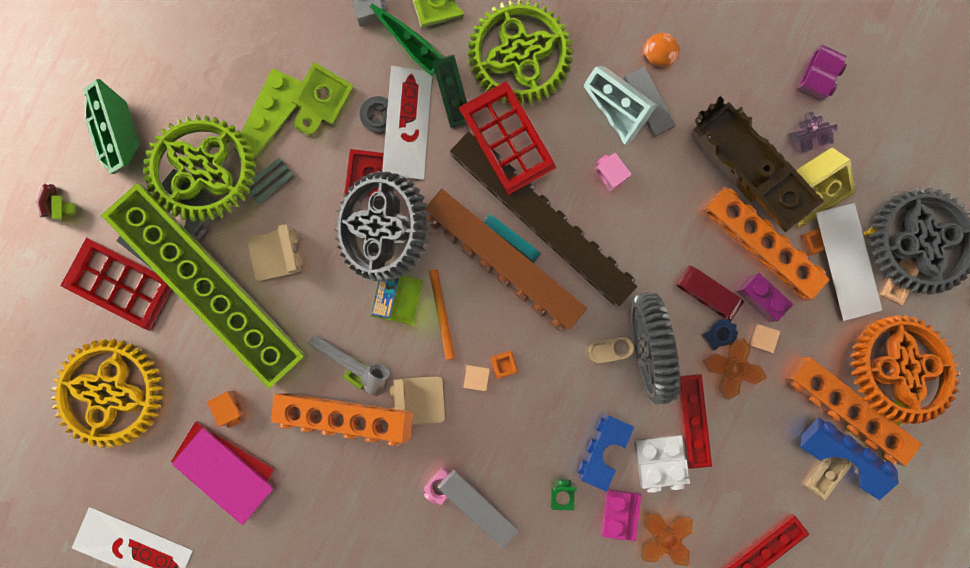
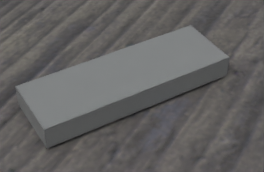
[624,66,676,137]

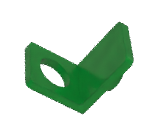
[551,479,577,510]

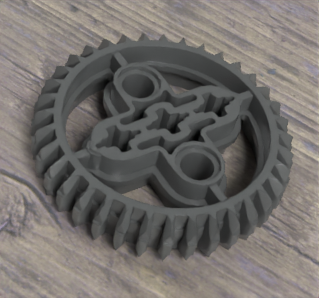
[334,171,432,282]
[870,188,970,295]
[631,292,681,405]

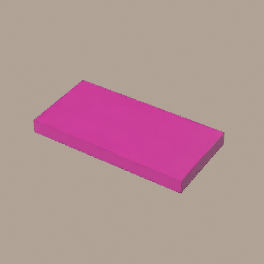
[172,428,274,525]

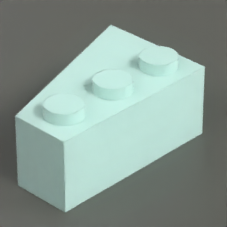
[583,66,658,145]

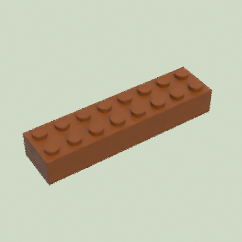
[425,188,588,331]

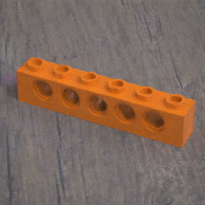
[702,187,830,301]
[786,357,923,467]
[271,393,413,446]

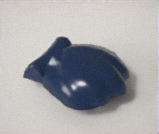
[703,319,738,351]

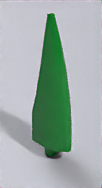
[370,3,445,76]

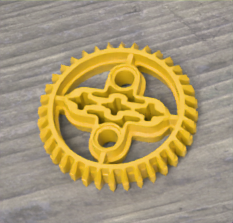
[50,339,163,448]

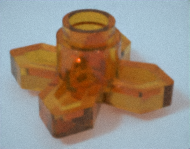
[703,338,767,400]
[641,512,693,566]

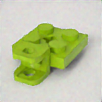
[291,62,354,136]

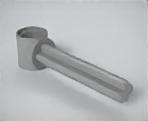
[308,335,390,396]

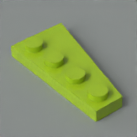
[412,0,464,28]
[233,68,302,160]

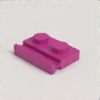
[601,489,642,542]

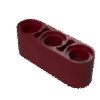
[676,265,744,321]

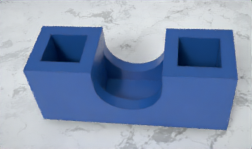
[577,414,635,492]

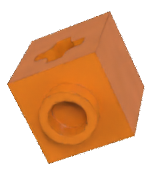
[207,390,245,428]

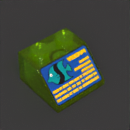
[370,275,425,326]

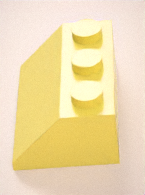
[796,148,856,228]

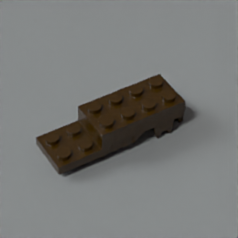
[691,96,824,233]

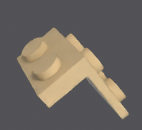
[248,224,303,281]
[390,376,445,424]

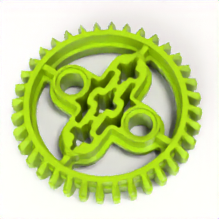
[467,0,573,105]
[143,115,256,222]

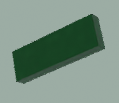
[432,54,467,128]

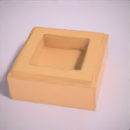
[750,324,780,353]
[463,365,490,391]

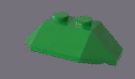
[83,79,140,174]

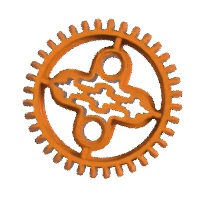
[850,315,961,424]

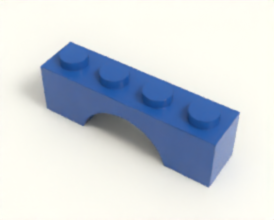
[800,417,899,501]

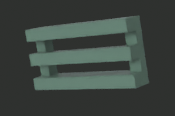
[247,158,295,204]

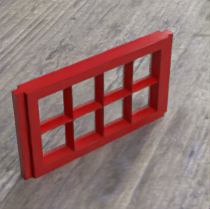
[459,81,557,195]
[60,237,172,331]

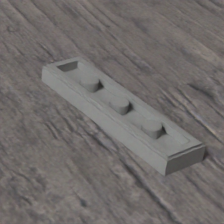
[437,470,519,548]

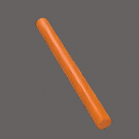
[429,269,455,360]

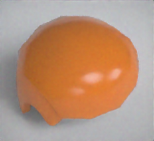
[643,32,680,68]

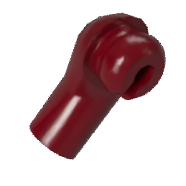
[35,183,57,217]

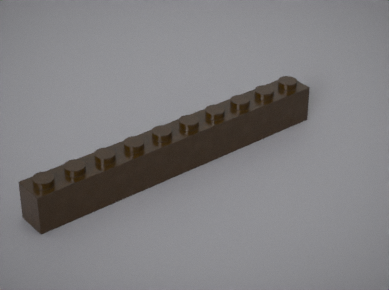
[450,131,638,308]

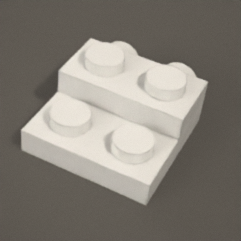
[635,435,690,492]

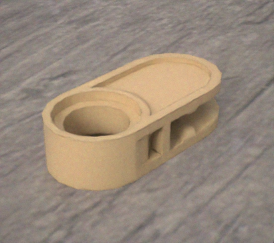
[588,337,634,363]

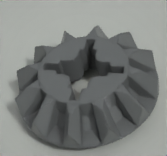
[360,96,388,133]

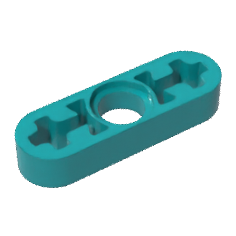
[483,214,541,263]

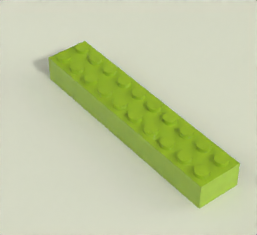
[100,183,306,389]

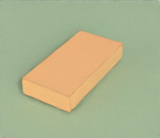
[881,259,919,306]

